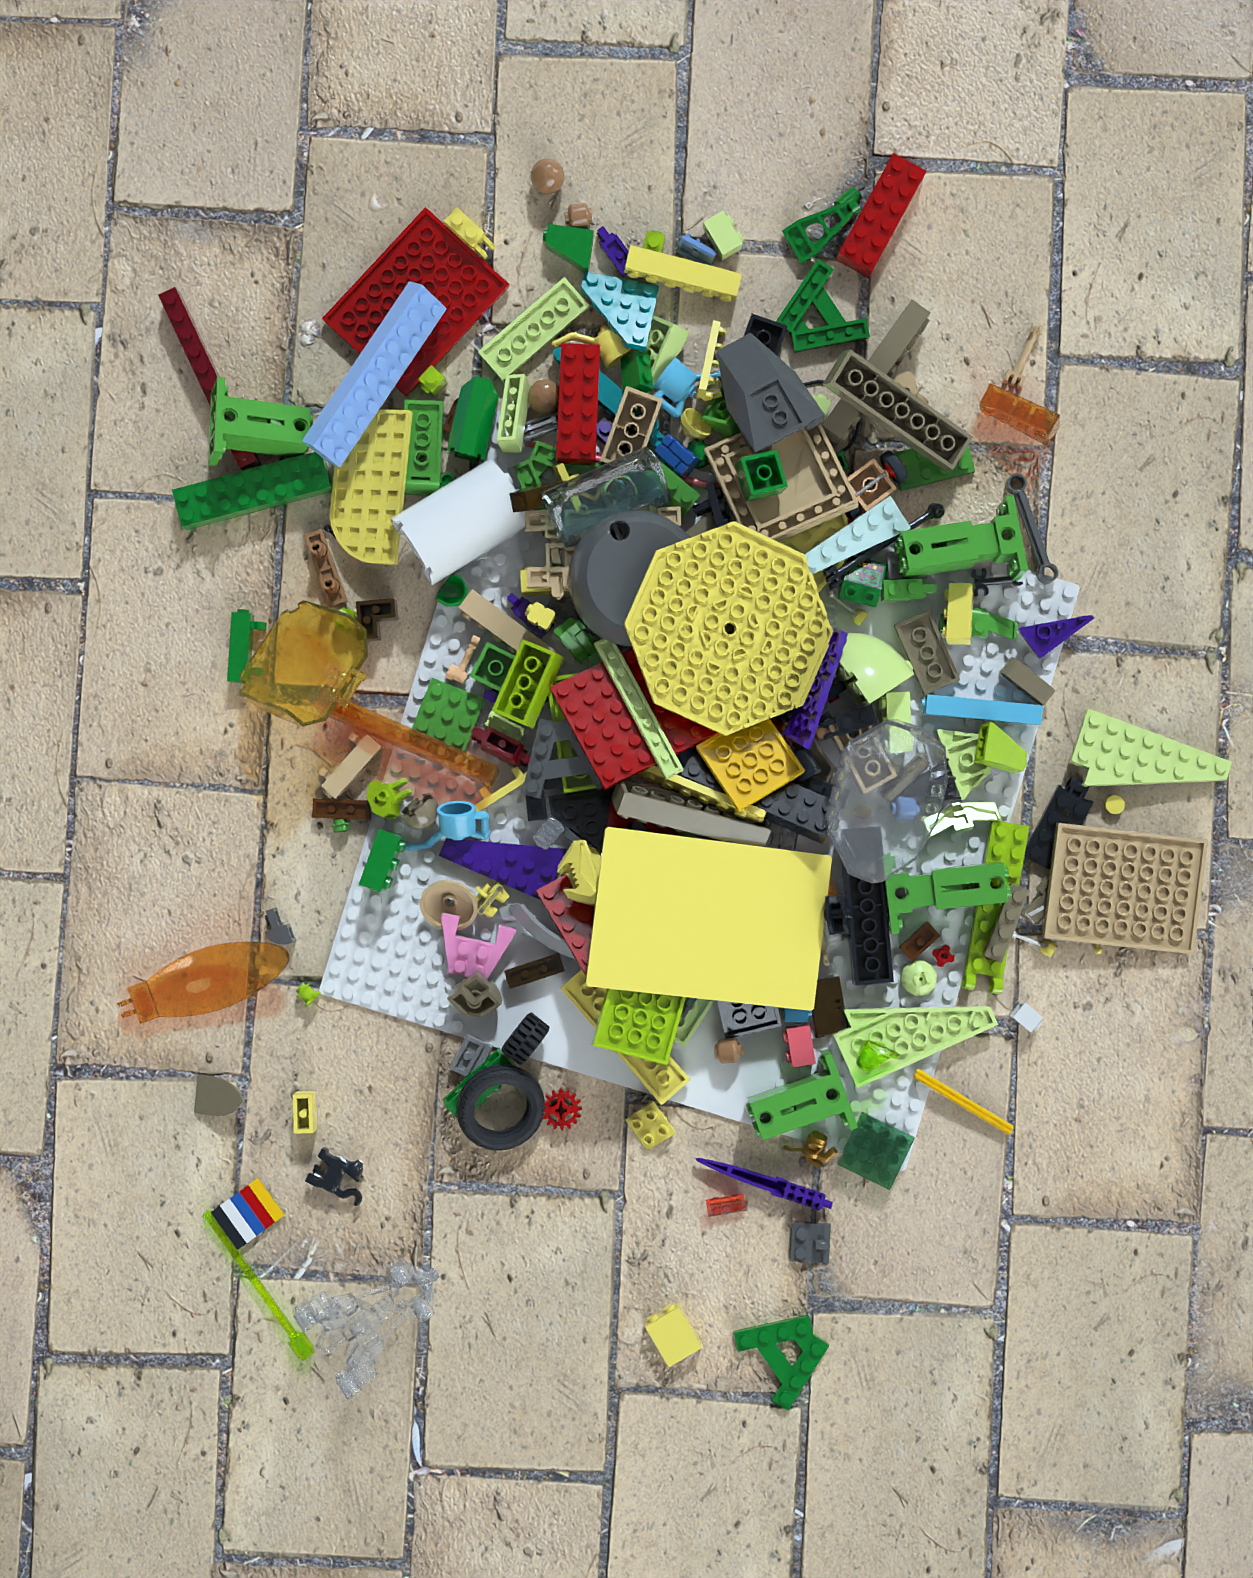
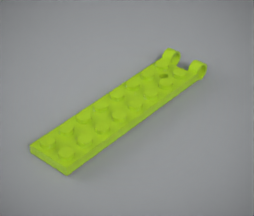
[961,821,1030,994]

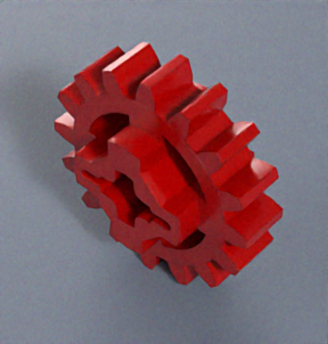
[543,1087,582,1131]

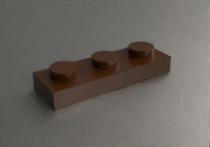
[312,798,371,820]

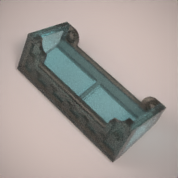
[540,446,672,548]

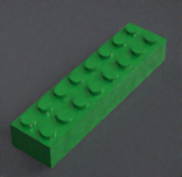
[172,452,332,530]

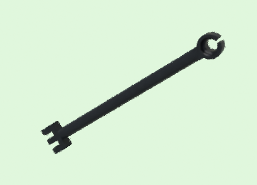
[822,503,945,589]

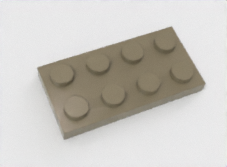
[893,610,960,695]

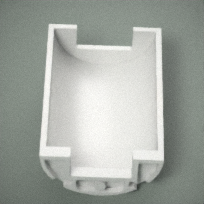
[390,460,525,585]

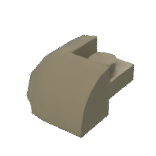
[447,970,502,1018]

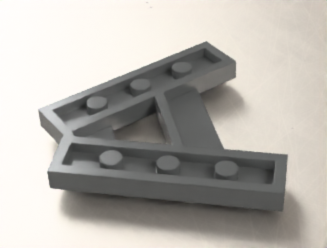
[521,718,603,799]

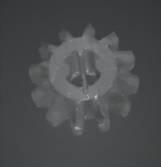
[533,817,564,850]

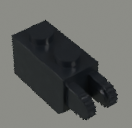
[819,704,878,740]

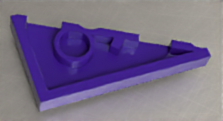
[1018,615,1094,659]

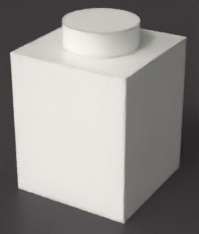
[1009,1001,1043,1032]

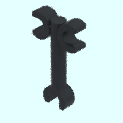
[971,568,1023,597]

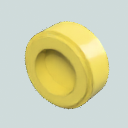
[1104,795,1125,814]

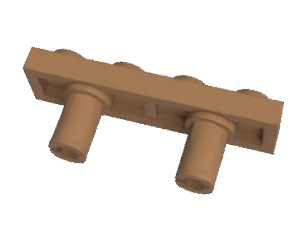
[304,529,348,608]

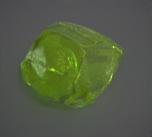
[856,1040,901,1074]

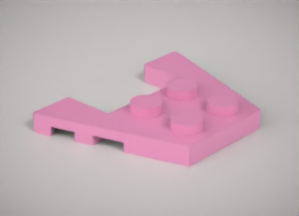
[441,913,517,979]

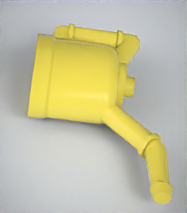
[552,324,635,368]

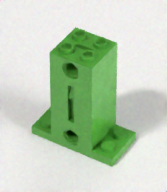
[208,376,313,466]
[746,1049,858,1140]

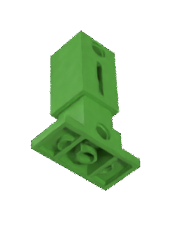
[894,495,1028,581]
[882,854,1011,934]

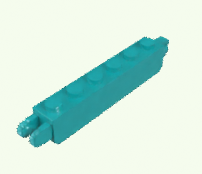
[553,348,665,448]

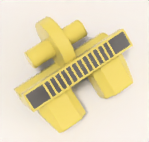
[476,882,509,918]

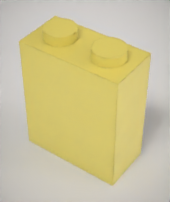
[645,1303,702,1367]

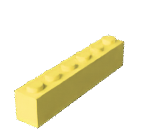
[624,245,742,302]

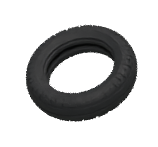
[456,1064,545,1151]

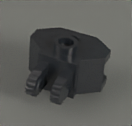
[824,894,853,935]

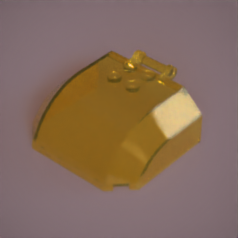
[240,600,368,727]

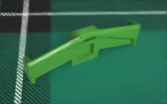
[939,608,1018,641]

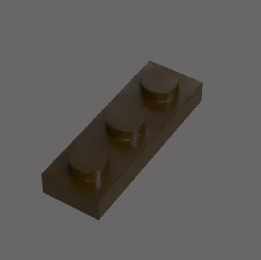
[504,953,565,989]

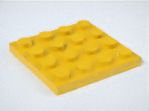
[696,718,805,812]

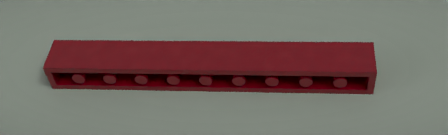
[158,287,261,471]

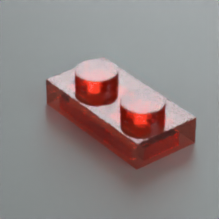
[706,1194,746,1217]

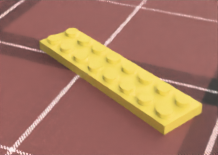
[560,969,691,1105]

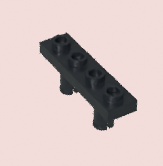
[693,481,730,528]

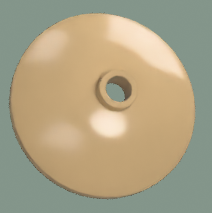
[420,880,478,931]

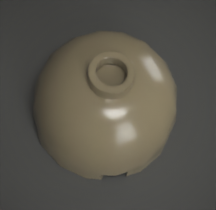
[400,793,439,830]

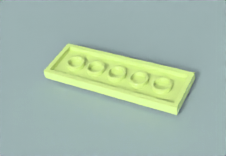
[478,277,590,382]

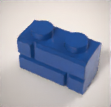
[654,434,700,478]

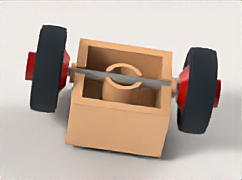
[845,450,908,520]

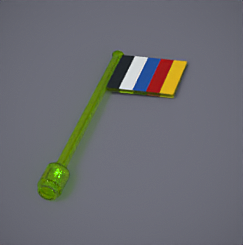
[202,1177,315,1361]

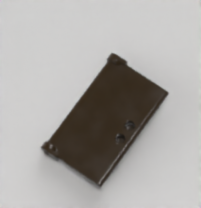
[812,976,849,1038]

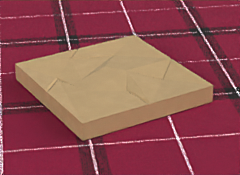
[704,424,859,542]

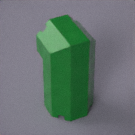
[446,376,499,462]

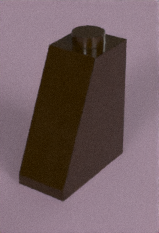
[509,480,571,512]

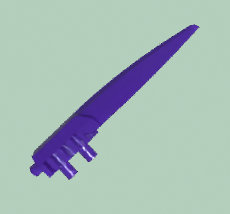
[695,1158,833,1211]

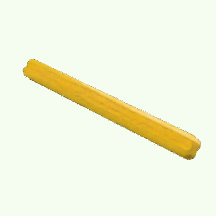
[913,1069,1014,1135]

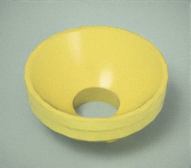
[681,408,712,439]

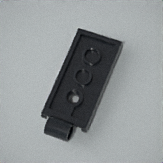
[1024,776,1094,870]

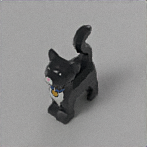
[305,1147,364,1206]

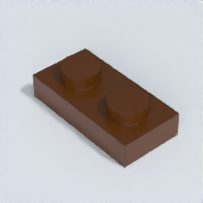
[899,921,941,962]

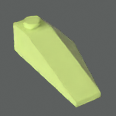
[641,315,690,394]

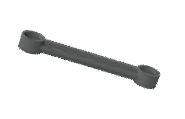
[1005,473,1058,584]

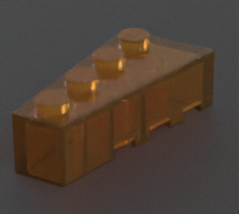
[979,383,1060,447]

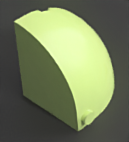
[836,633,914,708]

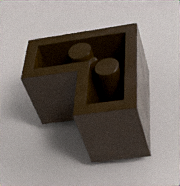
[356,598,399,642]

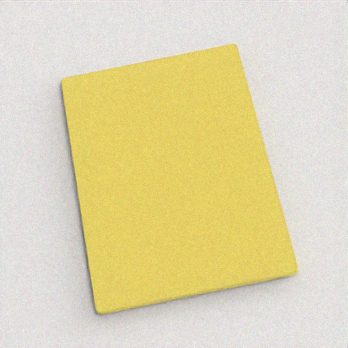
[585,827,832,1011]

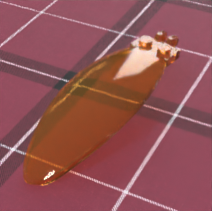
[117,941,289,1024]

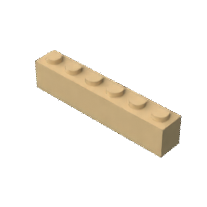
[458,589,566,667]

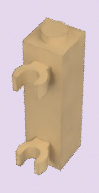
[317,731,384,799]

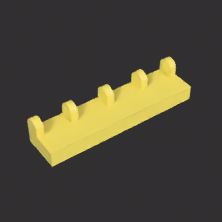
[697,320,727,400]

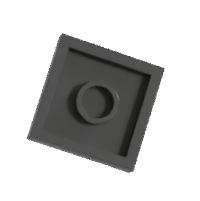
[790,1221,831,1264]

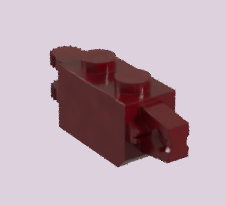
[471,726,531,767]

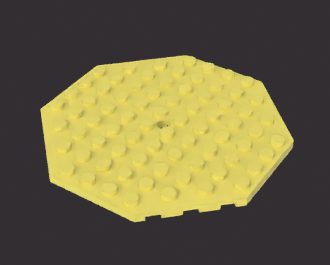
[624,521,833,736]

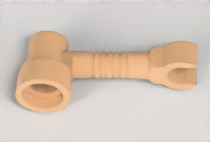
[445,635,480,684]

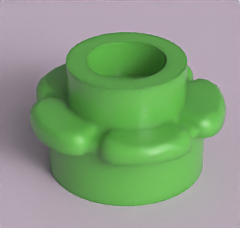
[331,819,350,833]

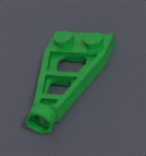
[782,197,862,264]

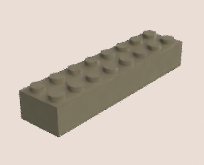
[822,300,931,446]
[822,349,973,471]
[611,779,771,847]

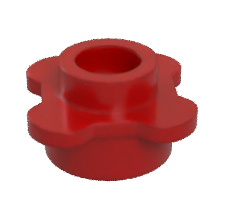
[932,945,955,967]

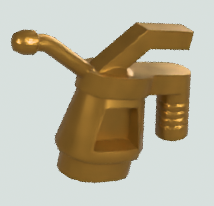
[783,1130,838,1168]

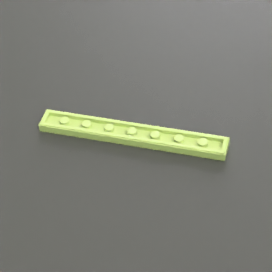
[594,639,683,780]

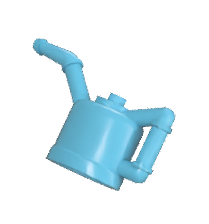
[653,357,721,419]
[406,801,490,851]

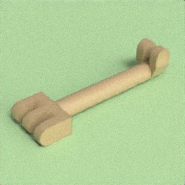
[1002,322,1044,390]

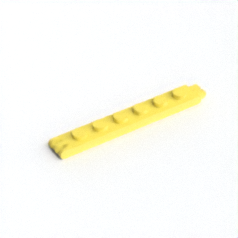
[638,766,766,823]

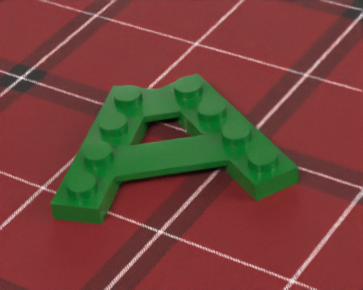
[776,259,870,353]
[734,1314,830,1411]

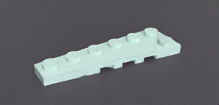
[804,496,911,574]

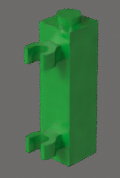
[227,609,267,684]

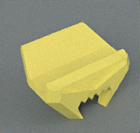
[557,840,602,906]

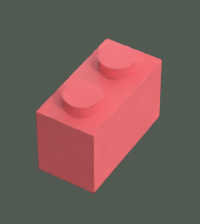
[782,1023,816,1067]

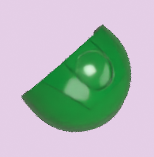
[435,573,468,607]

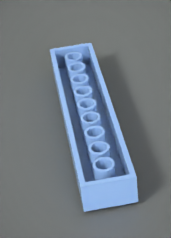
[302,281,447,467]

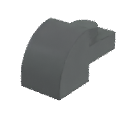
[265,908,296,945]

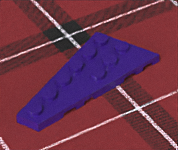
[783,627,848,749]

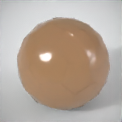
[530,158,565,194]
[528,379,559,414]

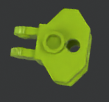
[366,778,412,820]

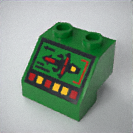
[838,555,886,608]

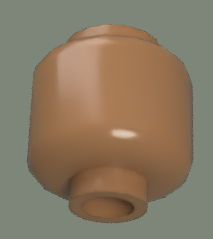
[564,203,592,229]
[714,1038,744,1064]

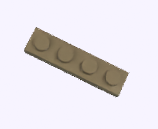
[982,883,1030,963]

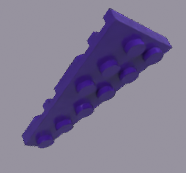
[438,838,567,900]

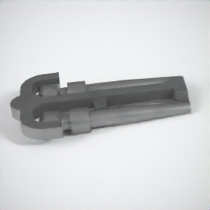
[522,413,558,449]

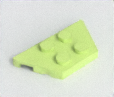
[936,729,992,800]

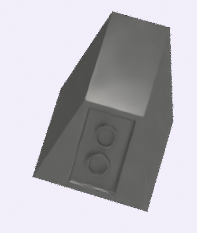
[716,333,825,455]

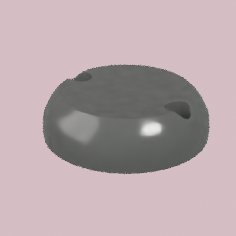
[568,510,690,647]

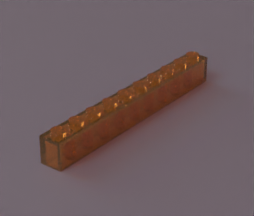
[315,690,500,788]

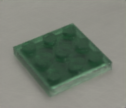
[837,1111,915,1190]

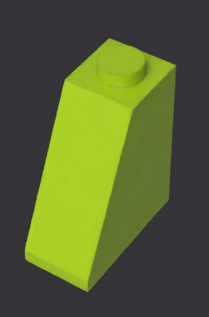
[974,722,1027,774]

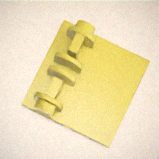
[625,1101,676,1151]

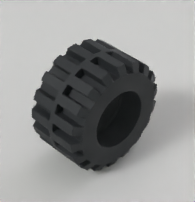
[501,1012,550,1065]

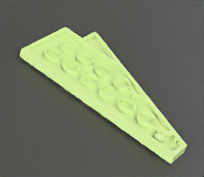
[1069,709,1232,787]
[833,1006,998,1088]

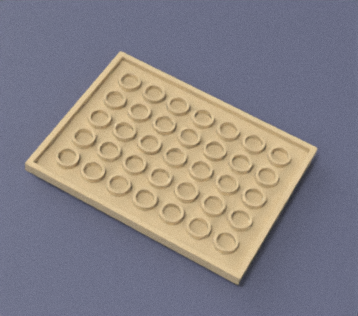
[1042,823,1208,954]

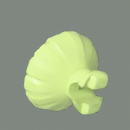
[901,960,937,996]

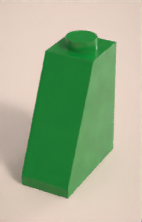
[543,224,594,273]

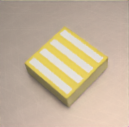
[703,378,722,402]

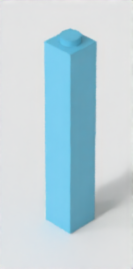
[920,694,1043,726]

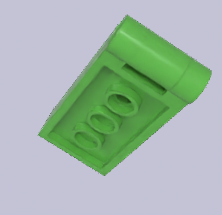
[404,400,445,496]

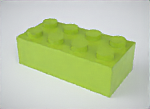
[492,639,564,729]

